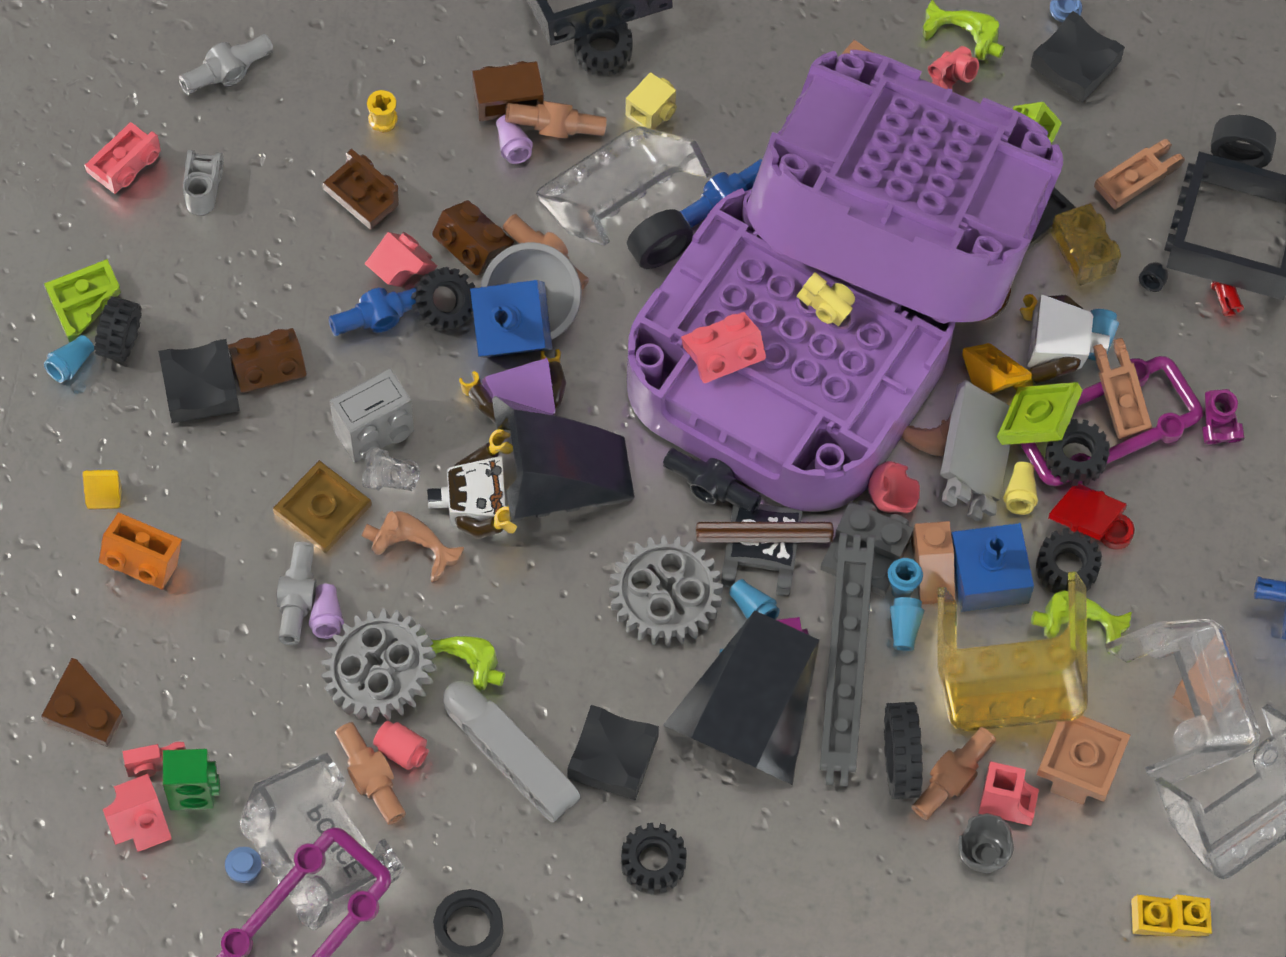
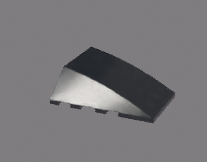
[492,396,635,522]
[663,610,820,785]

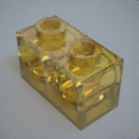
[1051,203,1121,286]

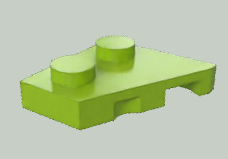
[44,259,121,343]

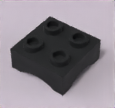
[1030,11,1125,103]
[158,339,240,423]
[567,705,659,800]

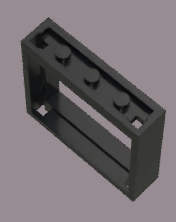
[527,0,673,46]
[1164,151,1286,300]

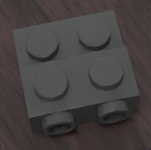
[820,500,914,597]

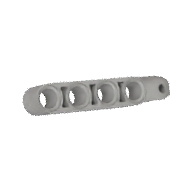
[443,680,581,823]

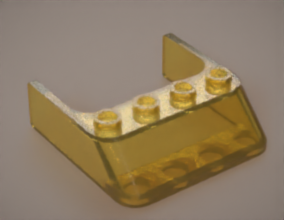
[937,571,1088,731]

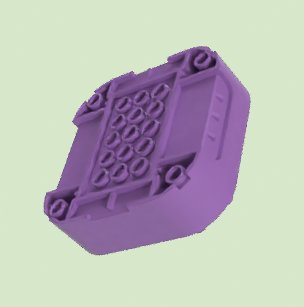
[747,50,1063,323]
[627,188,955,512]

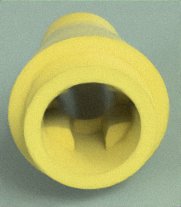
[1003,462,1038,515]

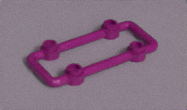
[1020,356,1203,486]
[216,827,391,957]

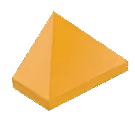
[962,343,1032,394]

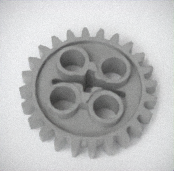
[609,535,723,646]
[322,609,437,722]

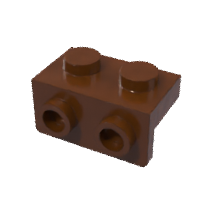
[323,149,399,230]
[432,200,515,276]
[228,328,307,393]

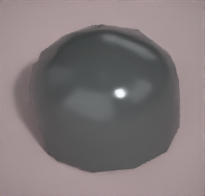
[959,813,1014,874]

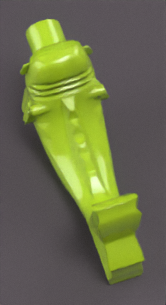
[923,0,1005,60]
[1031,591,1132,654]
[430,636,505,691]

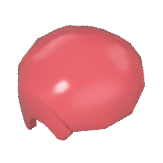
[868,461,920,514]

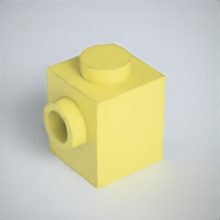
[625,72,677,133]

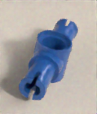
[680,159,762,229]
[328,288,417,336]

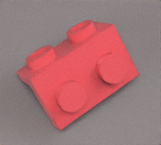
[85,122,161,194]
[681,312,766,383]

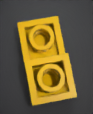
[1131,894,1212,937]

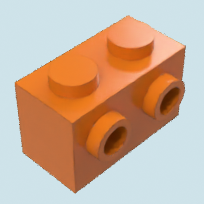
[98,512,182,590]

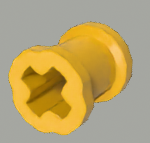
[367,90,398,133]

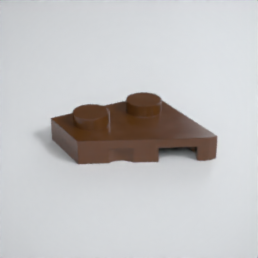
[41,658,123,747]

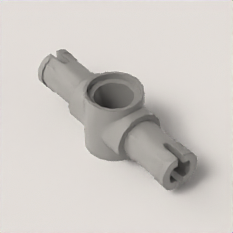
[179,34,273,95]
[277,542,317,645]

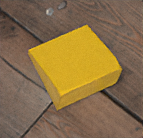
[83,470,122,509]

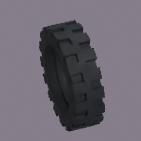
[884,702,923,799]

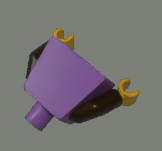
[459,349,566,424]

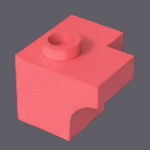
[365,232,437,287]
[978,761,1039,826]
[102,774,172,852]

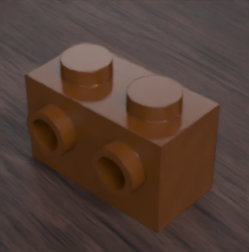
[472,61,544,121]

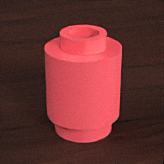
[373,720,429,770]

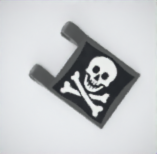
[721,504,803,596]

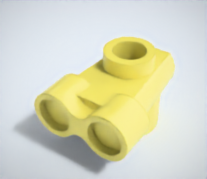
[796,272,855,327]

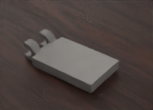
[940,381,1010,521]

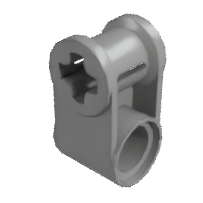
[183,150,223,215]

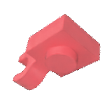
[122,742,186,778]

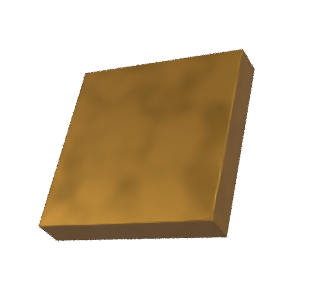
[273,460,372,553]

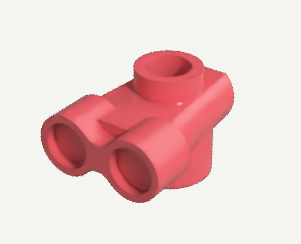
[928,46,979,89]

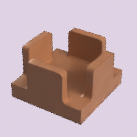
[1037,708,1131,805]

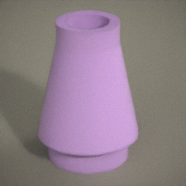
[496,115,533,164]
[309,584,344,639]

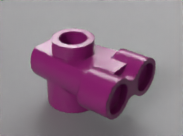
[1202,389,1245,445]

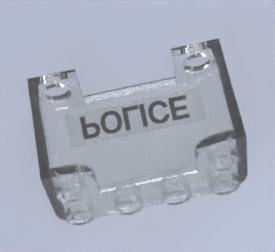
[240,753,404,930]

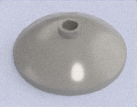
[481,242,582,340]

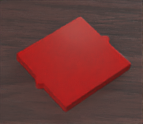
[1048,483,1127,541]

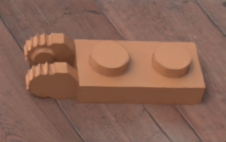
[1094,139,1185,210]
[1093,338,1152,439]

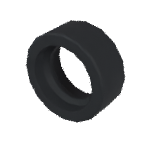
[1211,114,1276,168]
[626,209,694,269]
[433,889,503,957]

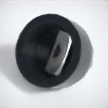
[1139,262,1168,292]

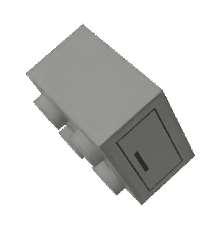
[330,368,414,463]

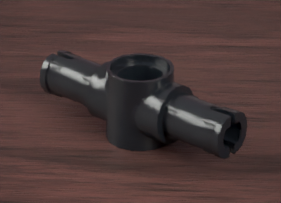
[663,448,761,515]

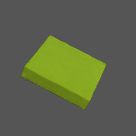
[997,382,1083,445]

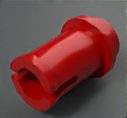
[1210,281,1244,317]

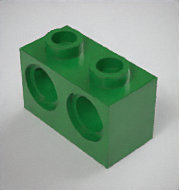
[163,749,220,810]

